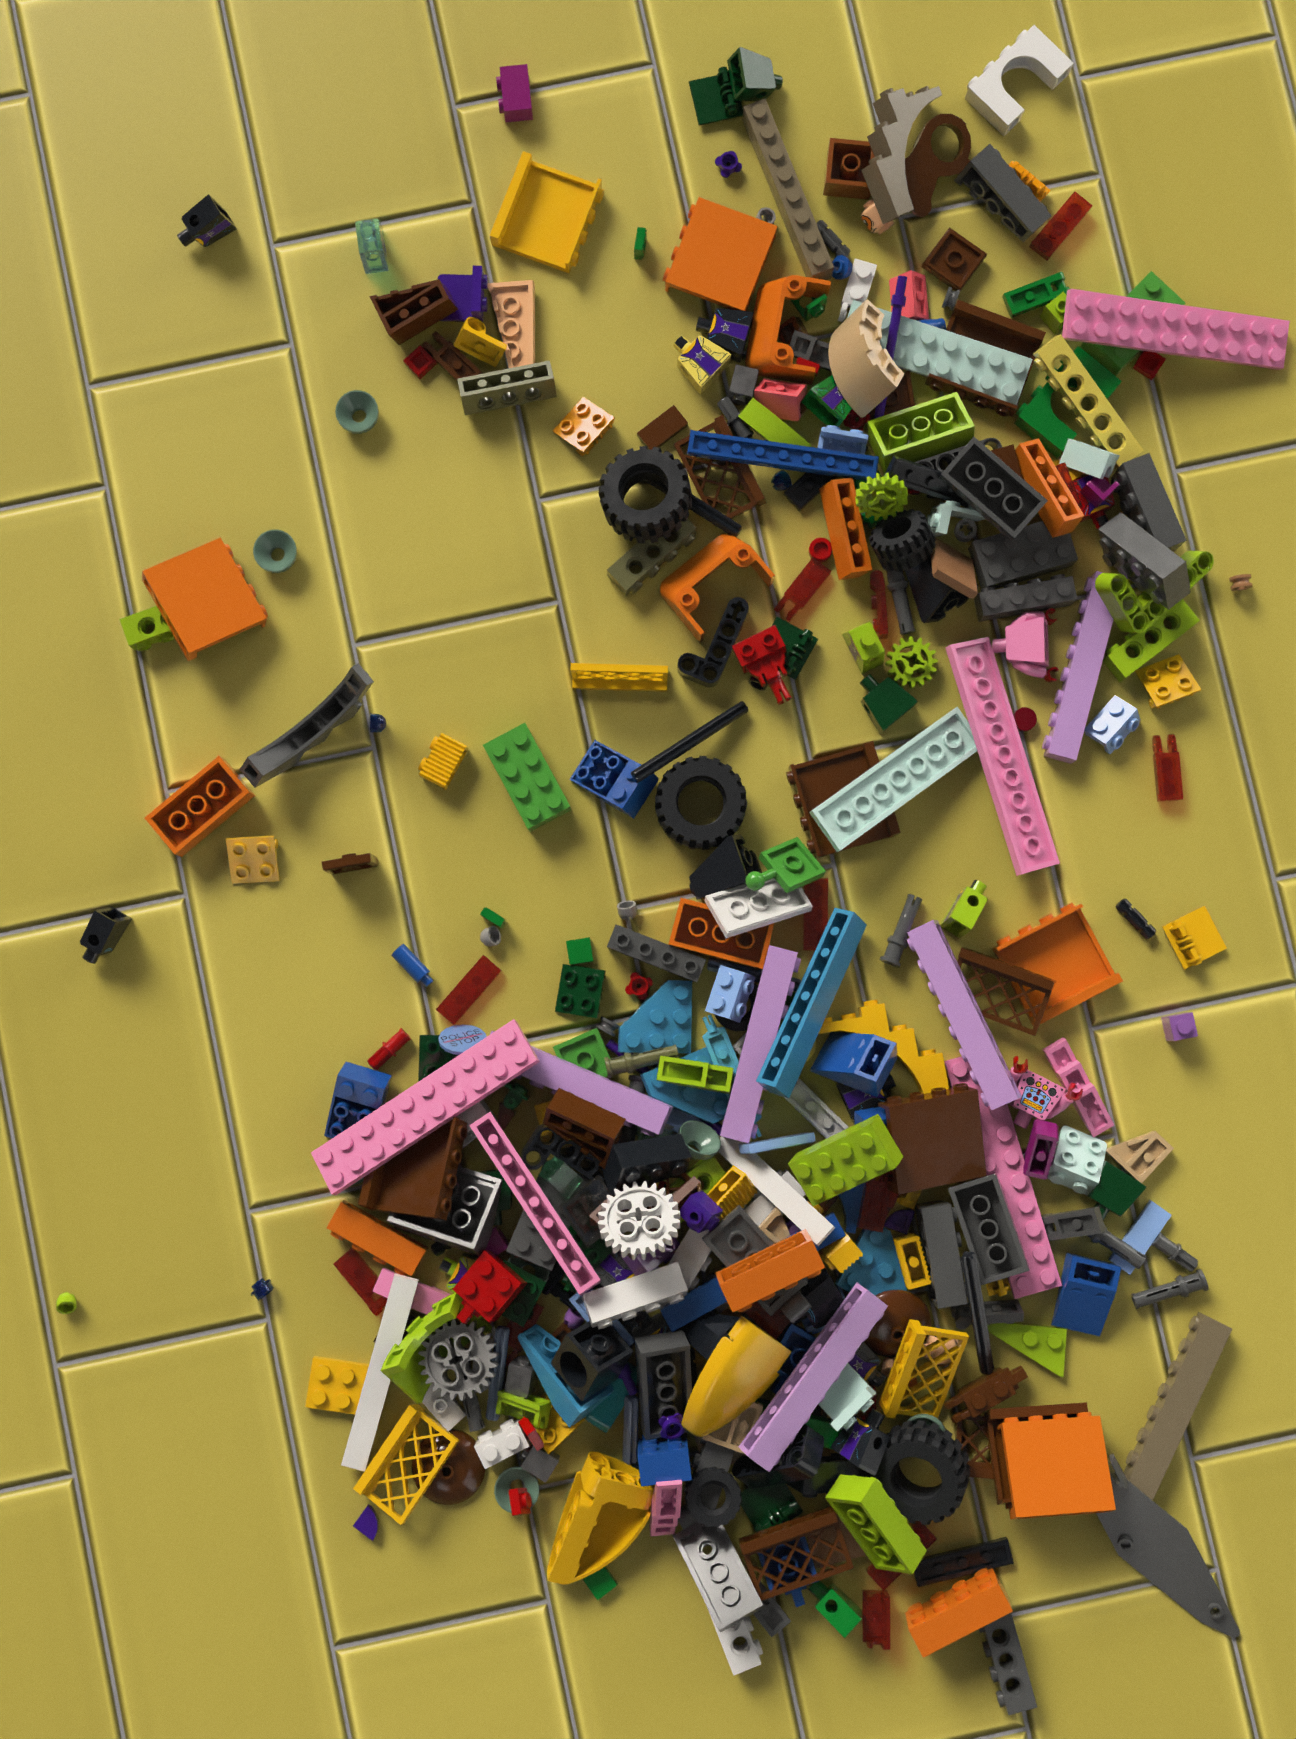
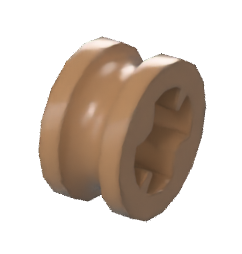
[1229,574,1253,591]

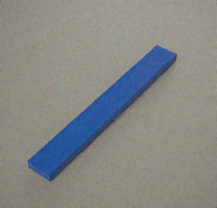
[687,430,879,481]
[660,1212,846,1332]

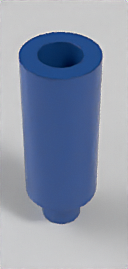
[391,944,434,987]

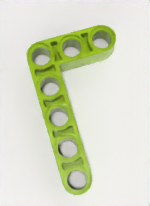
[1095,550,1214,633]

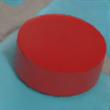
[808,537,832,563]

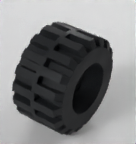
[869,509,936,572]

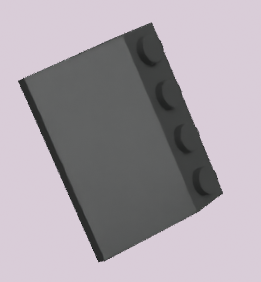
[387,1166,503,1256]

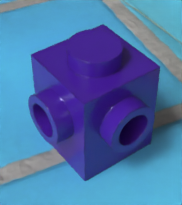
[679,1190,723,1234]

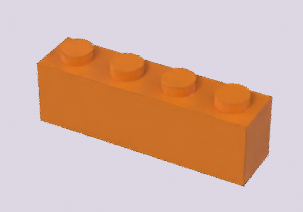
[1015,438,1084,538]
[819,478,872,580]
[327,1200,429,1276]

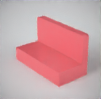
[889,270,929,320]
[754,378,807,421]

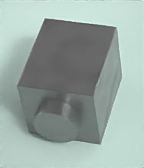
[729,365,759,405]
[504,1356,538,1398]
[520,1445,560,1483]

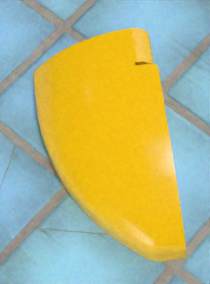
[681,1315,791,1437]
[547,1451,655,1585]

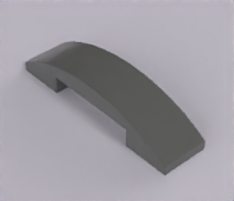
[789,330,831,371]

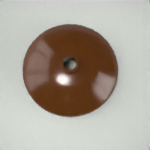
[864,1290,931,1357]
[412,1429,486,1505]

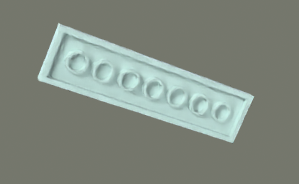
[847,300,1033,405]
[809,706,977,852]

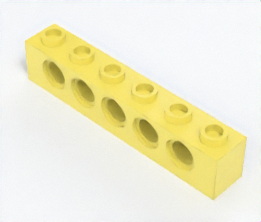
[1033,334,1144,468]

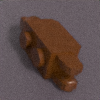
[943,1366,1028,1423]

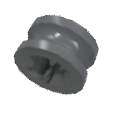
[942,287,960,311]
[596,1016,620,1037]

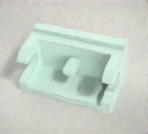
[1059,439,1120,479]

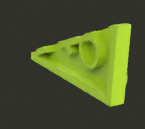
[987,1323,1067,1377]

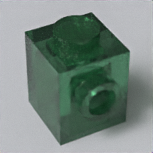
[539,1156,584,1199]

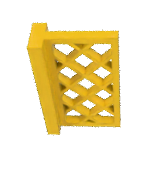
[570,663,668,692]
[879,1319,969,1419]
[353,1404,460,1525]

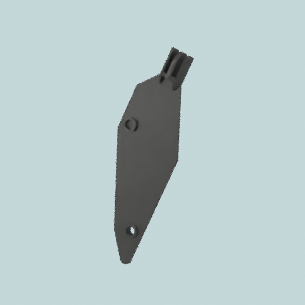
[1096,1453,1240,1638]

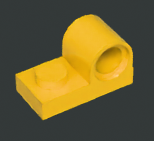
[454,317,507,367]

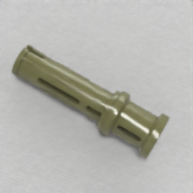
[604,1044,679,1079]

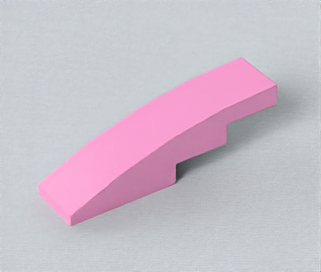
[1042,1037,1114,1137]
[373,1268,451,1315]
[649,1480,682,1536]

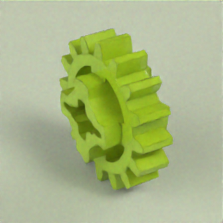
[855,472,908,521]
[885,636,938,689]

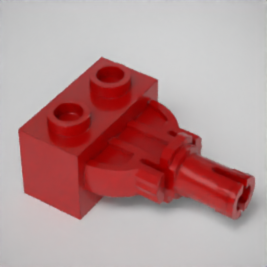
[732,625,792,705]

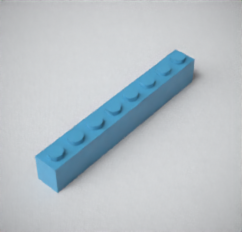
[756,908,867,1098]

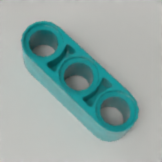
[585,1362,637,1433]

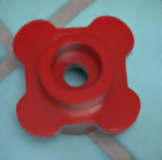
[844,409,871,431]
[625,972,653,1000]

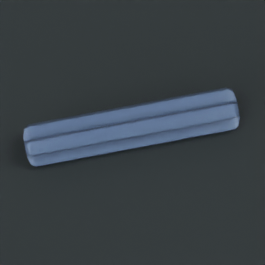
[623,1395,639,1465]

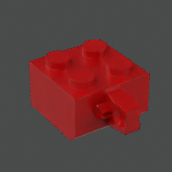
[453,1250,527,1324]

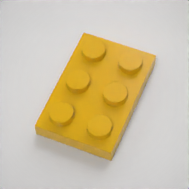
[305,1356,369,1415]

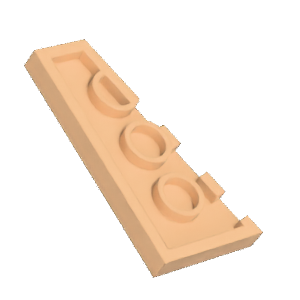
[488,280,535,368]

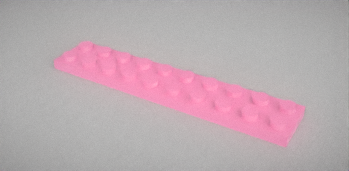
[1062,289,1290,370]
[946,637,1060,876]
[311,1019,540,1196]
[944,1056,1062,1299]

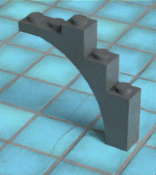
[240,663,374,788]

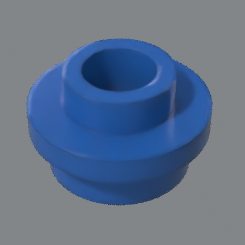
[832,255,853,280]

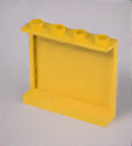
[490,151,605,273]

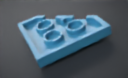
[618,980,692,1053]
[640,1047,729,1124]
[835,1219,907,1295]

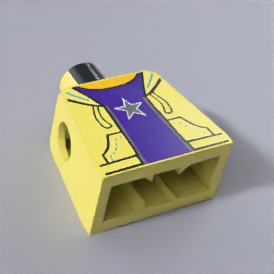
[673,335,731,395]

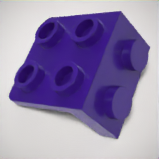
[438,265,488,322]

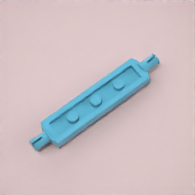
[702,1014,762,1140]

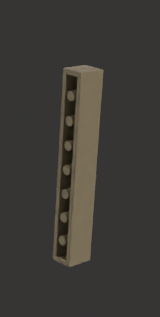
[742,99,834,280]
[1123,1312,1232,1500]

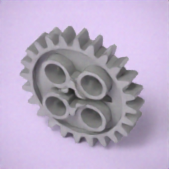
[418,1318,499,1401]

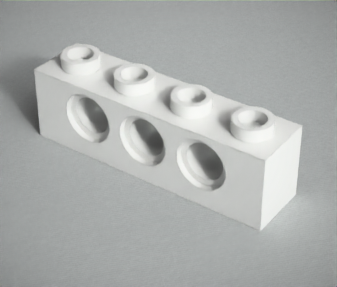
[705,1603,763,1676]

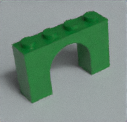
[1014,346,1122,459]

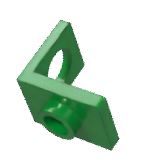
[790,294,828,322]

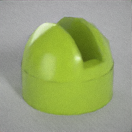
[56,1292,77,1314]

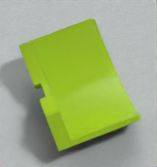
[380,1293,492,1404]

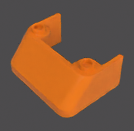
[745,275,831,385]
[660,533,775,643]

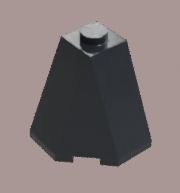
[905,555,979,623]
[689,834,762,900]
[675,1312,755,1360]

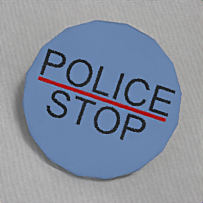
[438,1024,487,1055]

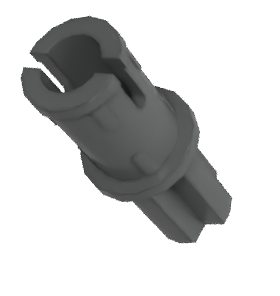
[717,397,754,438]
[1152,1232,1198,1272]

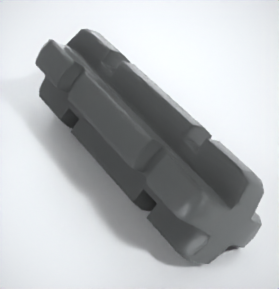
[816,220,850,257]

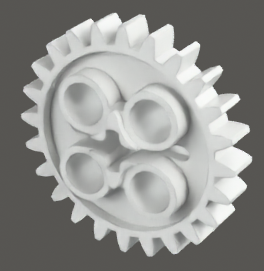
[598,1181,681,1260]

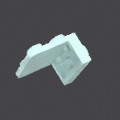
[926,501,985,537]
[1048,1125,1107,1195]
[819,1363,877,1432]

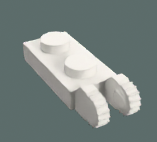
[838,259,877,322]

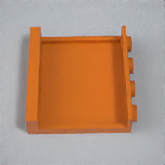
[663,197,778,311]
[142,537,268,661]
[992,902,1123,1026]
[997,1412,1116,1520]

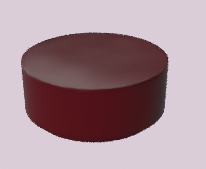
[1013,707,1037,732]

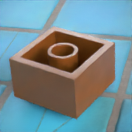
[823,138,875,200]

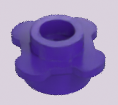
[715,151,742,178]
[659,1413,685,1439]

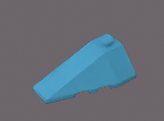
[517,1324,614,1428]

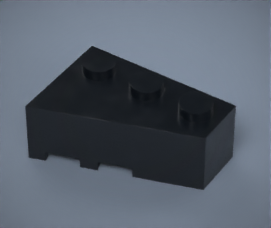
[603,1134,692,1197]
[786,1453,872,1498]

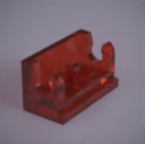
[862,1590,890,1650]

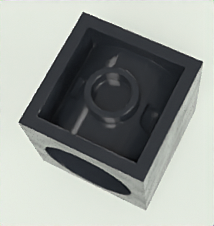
[550,1321,634,1401]

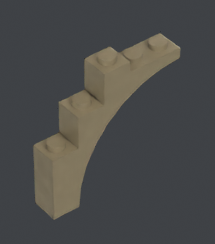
[862,86,942,224]

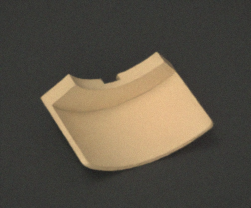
[828,299,905,417]

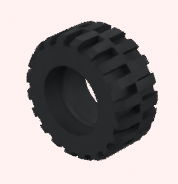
[599,446,692,544]
[655,756,747,850]
[871,1420,970,1525]

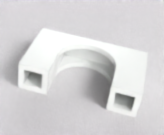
[965,25,1074,136]

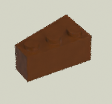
[369,279,458,345]
[543,1088,626,1169]

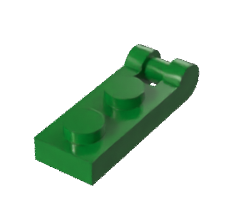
[1002,272,1070,318]

